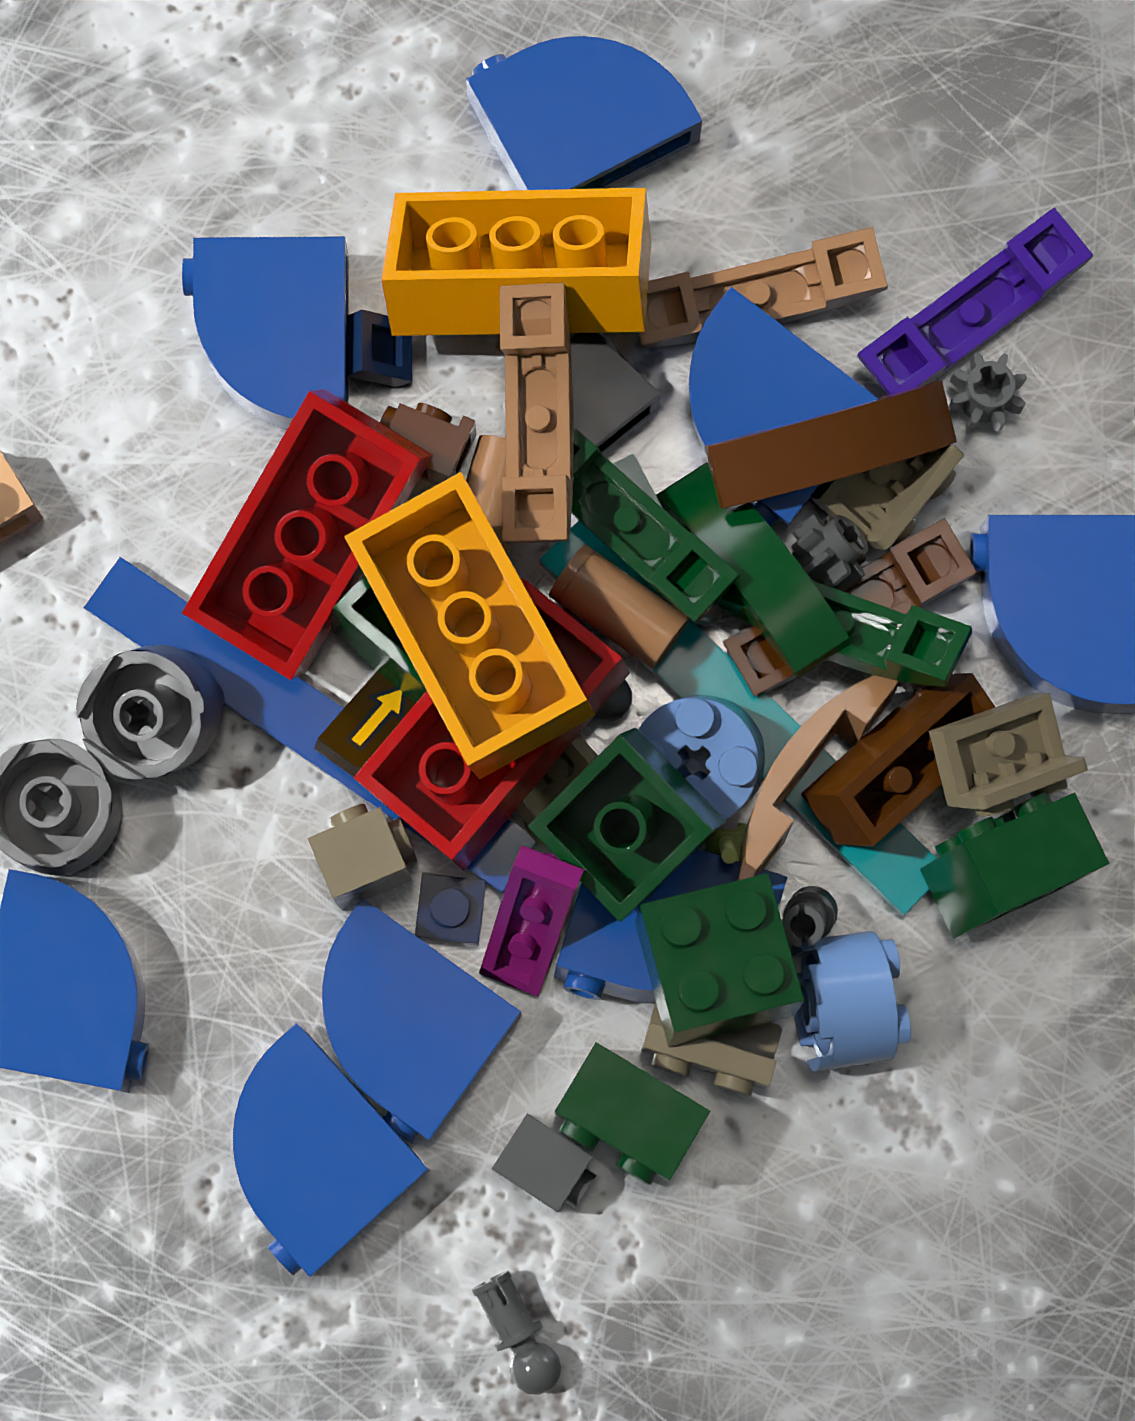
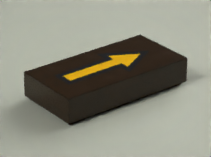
[314,671,416,777]

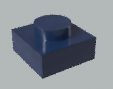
[347,309,412,387]
[415,873,486,946]

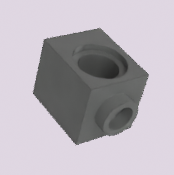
[491,1113,597,1212]

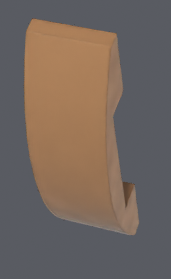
[639,227,888,348]
[500,283,574,544]
[737,675,900,881]

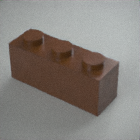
[801,673,995,847]

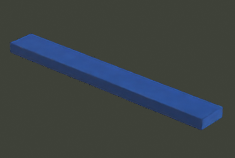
[83,557,538,894]

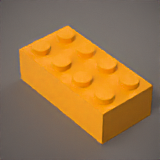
[381,188,651,336]
[344,472,596,779]

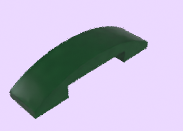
[572,427,740,624]
[656,462,851,679]
[715,581,973,687]

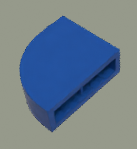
[466,36,703,190]
[182,236,349,430]
[689,287,878,529]
[970,515,1135,714]
[554,849,788,1002]
[0,869,149,1093]
[322,898,522,1144]
[233,1022,430,1277]

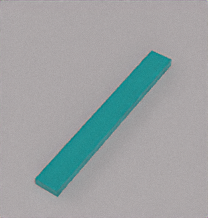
[539,521,937,916]

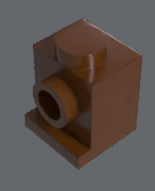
[380,403,476,485]

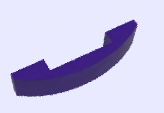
[857,207,1093,395]

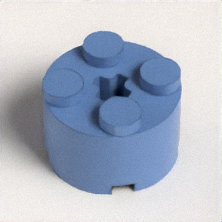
[638,695,765,820]
[790,931,911,1071]

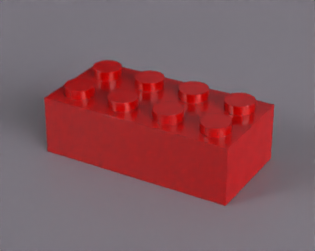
[182,389,433,680]
[353,577,630,871]

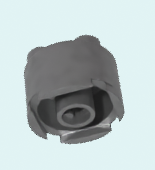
[76,645,225,779]
[0,739,122,875]

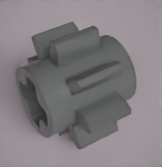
[949,352,1027,432]
[791,514,868,592]

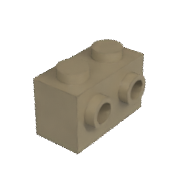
[307,804,418,910]

